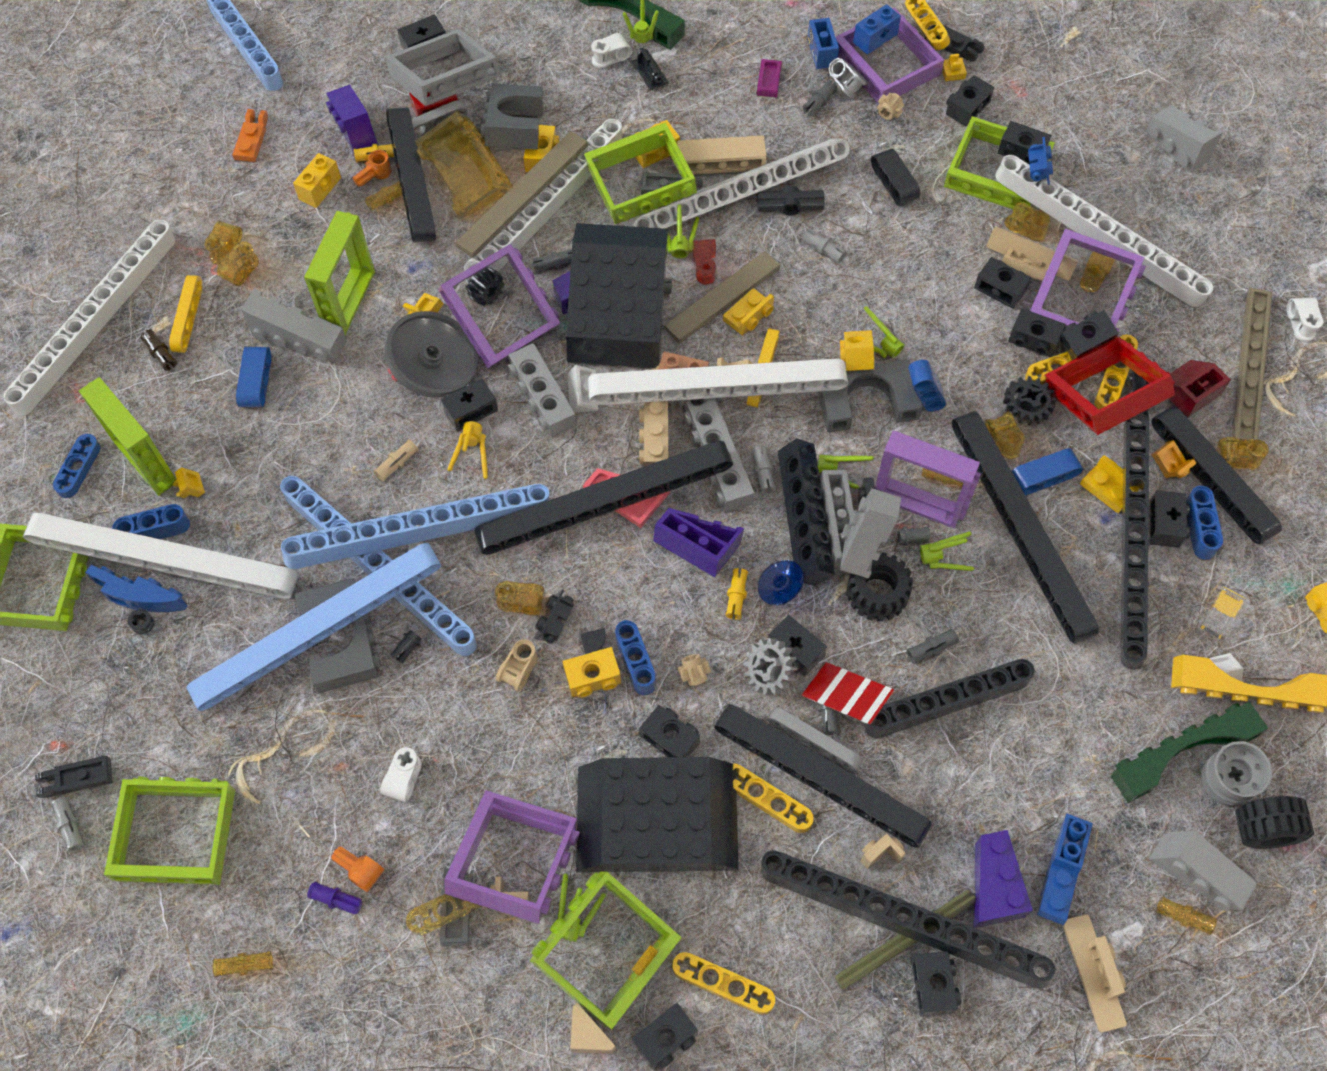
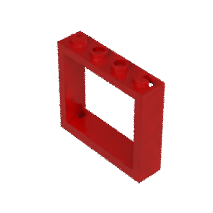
[1044,336,1175,435]

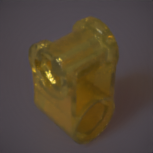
[1004,202,1051,241]
[204,221,243,265]
[217,241,259,286]
[1080,251,1115,292]
[984,412,1025,459]
[1218,437,1269,470]
[495,581,545,615]

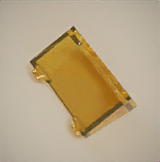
[415,111,513,217]

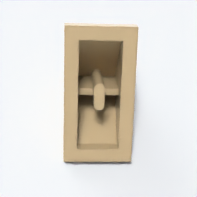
[570,1003,616,1054]

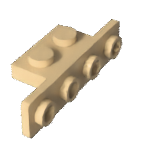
[987,227,1078,281]
[1063,915,1127,1033]

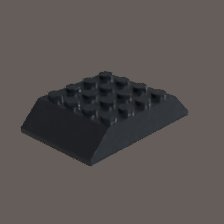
[566,223,669,368]
[576,757,739,873]

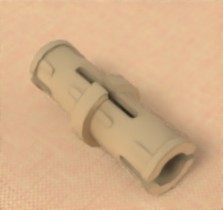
[373,439,419,482]

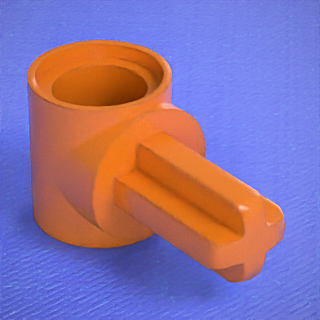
[352,150,392,187]
[331,847,385,892]

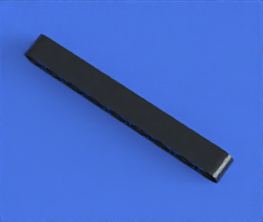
[714,704,932,848]

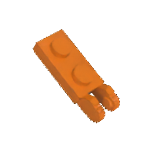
[232,109,268,162]

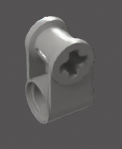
[829,58,868,99]

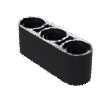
[871,148,920,206]

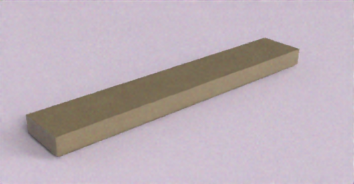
[664,251,780,344]

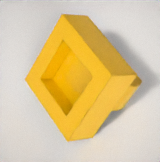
[942,54,967,82]
[173,467,205,498]

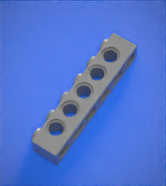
[677,398,754,513]

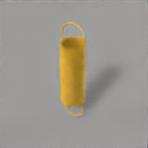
[629,941,660,981]

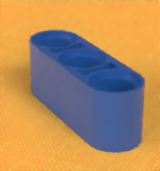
[236,347,272,407]
[908,360,946,412]
[1012,448,1084,496]
[1186,485,1223,560]
[112,504,190,539]
[615,620,656,695]

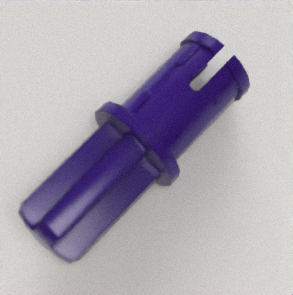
[307,881,363,914]

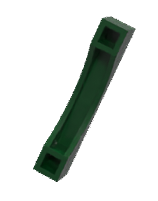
[578,0,685,50]
[1111,701,1268,803]

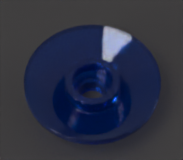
[758,560,804,606]

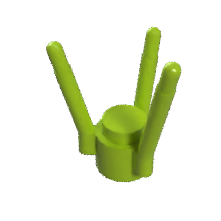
[623,0,659,43]
[665,204,699,259]
[864,306,905,359]
[818,454,874,489]
[920,531,974,571]
[558,873,606,942]

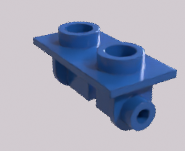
[1028,137,1054,185]

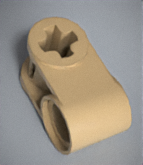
[496,639,538,692]

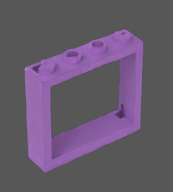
[836,7,944,104]
[1030,229,1146,338]
[437,243,560,368]
[875,430,981,529]
[444,790,580,924]

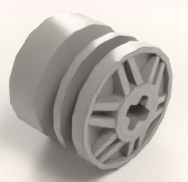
[1201,741,1272,806]

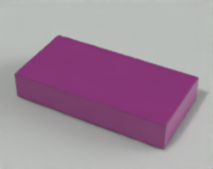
[756,59,782,98]

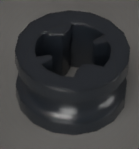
[128,609,154,635]

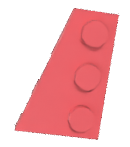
[583,468,670,528]

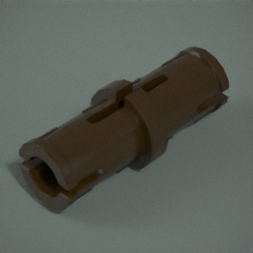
[140,329,177,371]

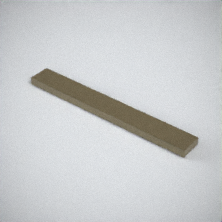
[455,131,588,258]
[1231,287,1272,449]

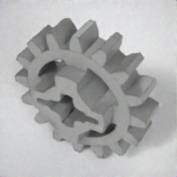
[743,638,797,695]

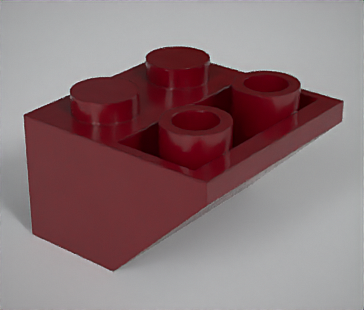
[1169,360,1231,418]

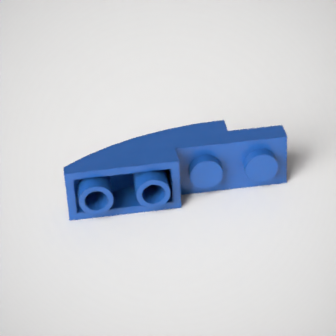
[85,565,187,612]
[1037,813,1093,925]

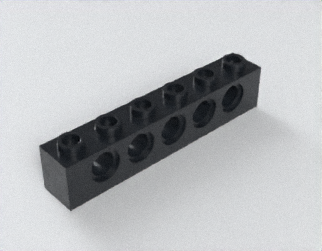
[778,438,835,586]

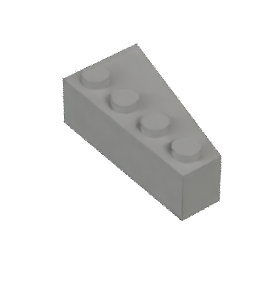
[241,288,347,362]

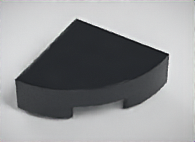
[580,628,606,654]

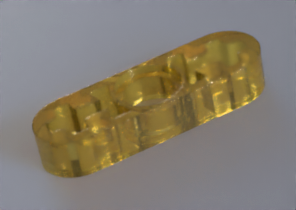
[406,894,481,935]

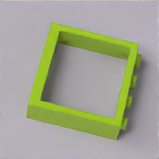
[944,116,1055,214]
[584,122,697,225]
[304,211,375,336]
[79,377,176,496]
[0,523,88,631]
[104,776,235,885]
[529,871,682,1029]

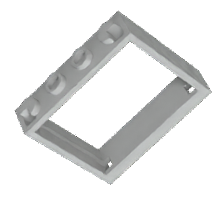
[386,29,499,106]

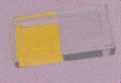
[1200,586,1247,640]

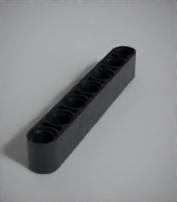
[386,107,436,243]
[1151,406,1282,545]
[865,659,1035,738]

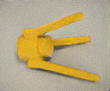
[447,421,488,479]

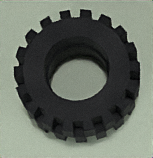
[847,552,913,621]
[1235,796,1314,849]

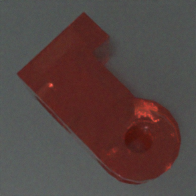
[693,239,716,285]

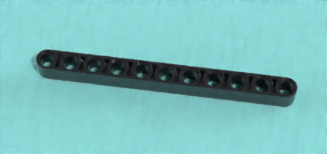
[1120,410,1150,670]
[952,411,1099,644]
[474,441,733,555]
[761,850,1055,989]

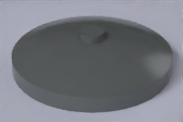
[385,311,478,398]

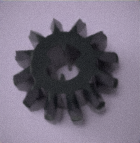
[465,267,505,306]

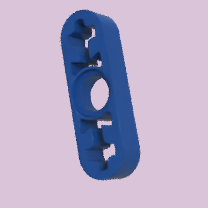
[53,434,101,498]

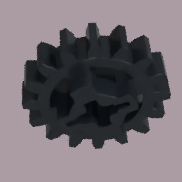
[1003,376,1056,426]

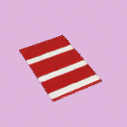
[802,662,894,724]

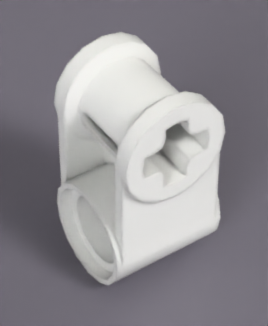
[591,33,632,69]
[1287,297,1324,342]
[380,747,422,802]

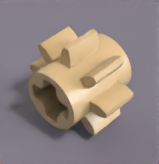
[877,92,904,120]
[678,654,711,686]

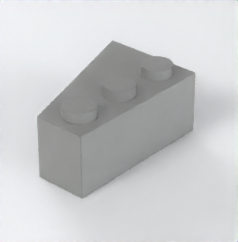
[1146,105,1223,173]
[840,489,901,578]
[1149,830,1257,911]

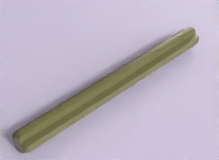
[835,890,976,989]

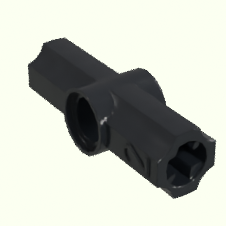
[757,186,825,216]

